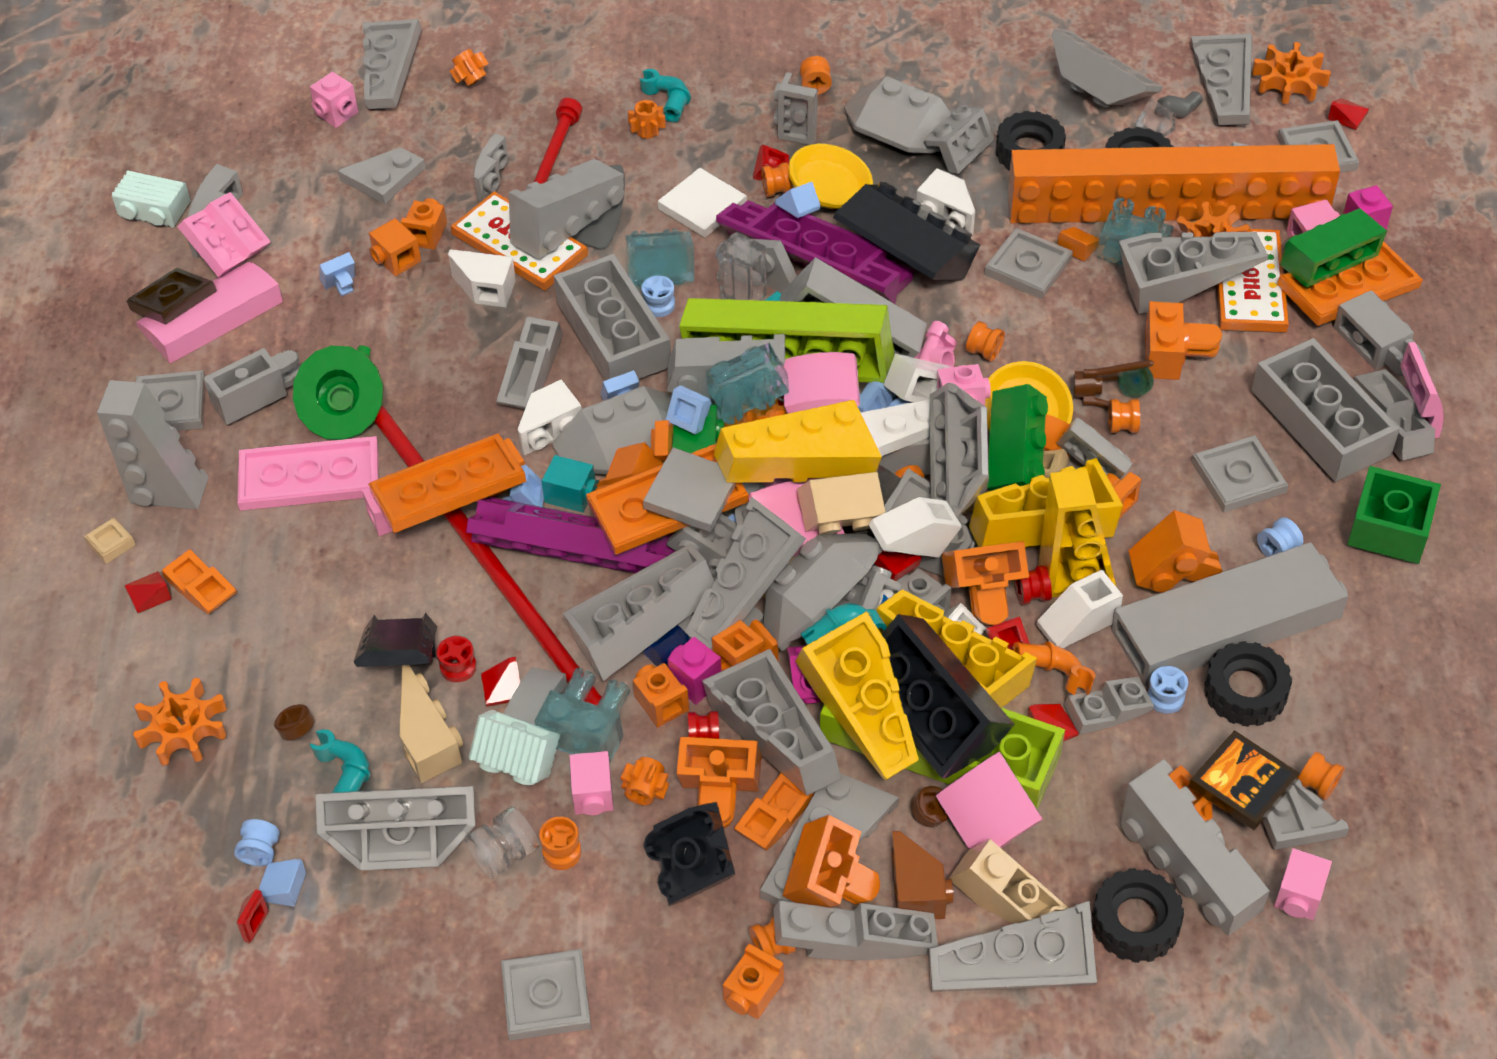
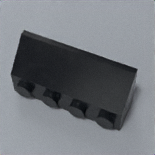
[833,182,981,280]
[881,614,1015,779]

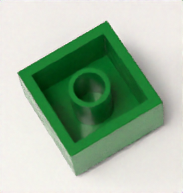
[1347,466,1441,564]

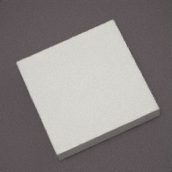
[658,168,747,238]

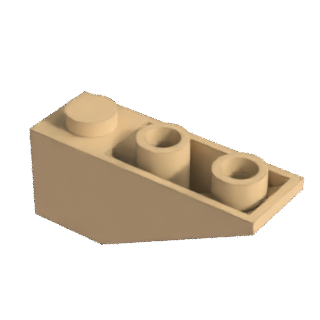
[399,665,464,783]
[949,839,1068,924]

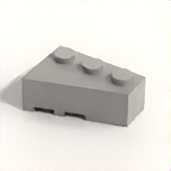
[667,334,785,406]

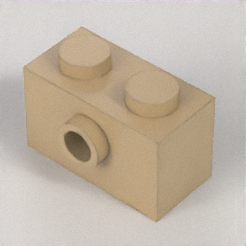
[797,472,886,535]

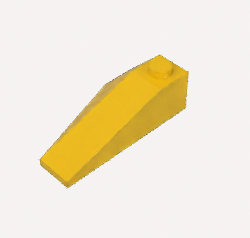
[795,612,919,781]

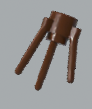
[1074,360,1154,409]

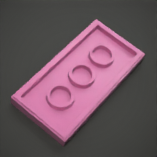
[237,436,379,511]

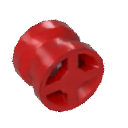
[1014,565,1052,605]
[436,636,477,683]
[688,711,720,739]

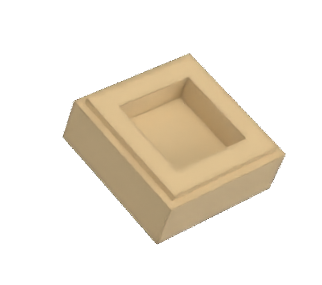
[84,518,136,564]

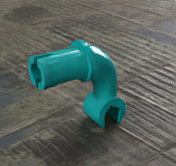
[639,69,691,122]
[801,603,887,644]
[309,729,371,793]

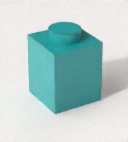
[541,455,598,513]

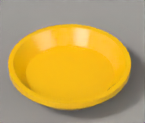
[788,144,873,209]
[985,361,1073,432]

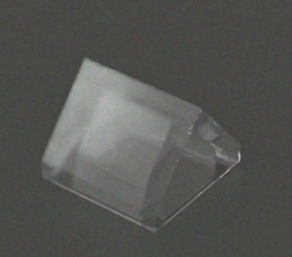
[1134,98,1175,137]

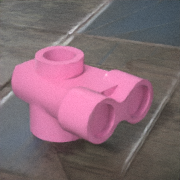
[914,321,957,367]

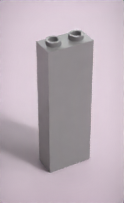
[1111,542,1348,687]

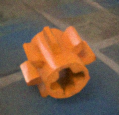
[450,48,489,86]
[628,100,666,139]
[620,757,669,805]

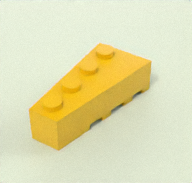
[714,400,882,483]
[969,458,1123,547]
[1038,469,1117,598]
[876,589,1037,708]

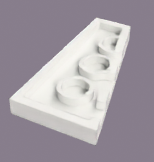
[861,399,930,456]

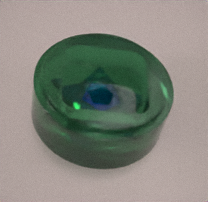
[1118,367,1154,398]

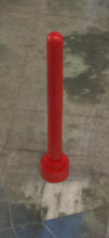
[534,98,583,184]

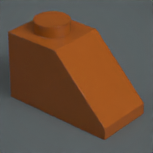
[891,831,953,920]

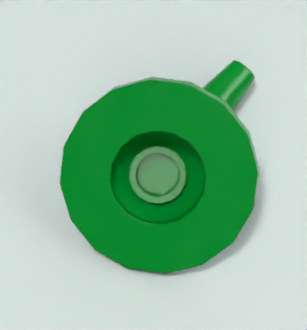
[292,345,384,440]

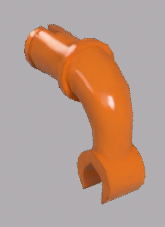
[1012,641,1096,695]

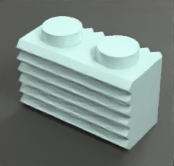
[112,171,191,228]
[469,710,560,785]

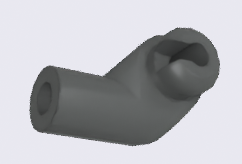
[1156,91,1202,119]

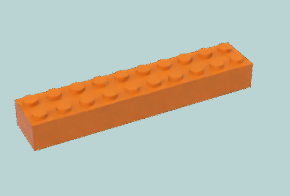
[1007,144,1340,223]

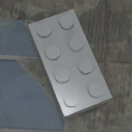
[554,253,671,381]
[1252,338,1400,482]

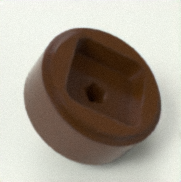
[274,704,314,740]
[911,786,949,827]

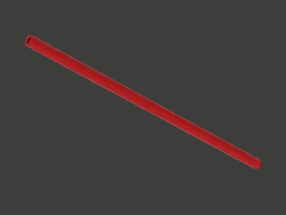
[375,405,608,717]

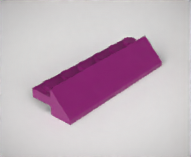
[716,200,914,304]
[466,497,676,573]

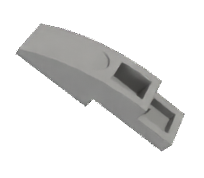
[773,901,938,960]

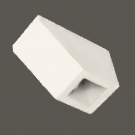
[916,168,975,235]
[448,249,516,308]
[884,354,950,402]
[517,380,582,456]
[869,497,962,558]
[1037,570,1123,648]

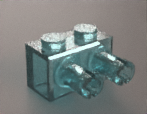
[1097,198,1174,265]
[625,228,694,287]
[707,342,789,424]
[534,668,631,763]

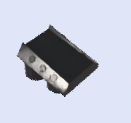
[353,612,437,667]
[644,802,735,906]

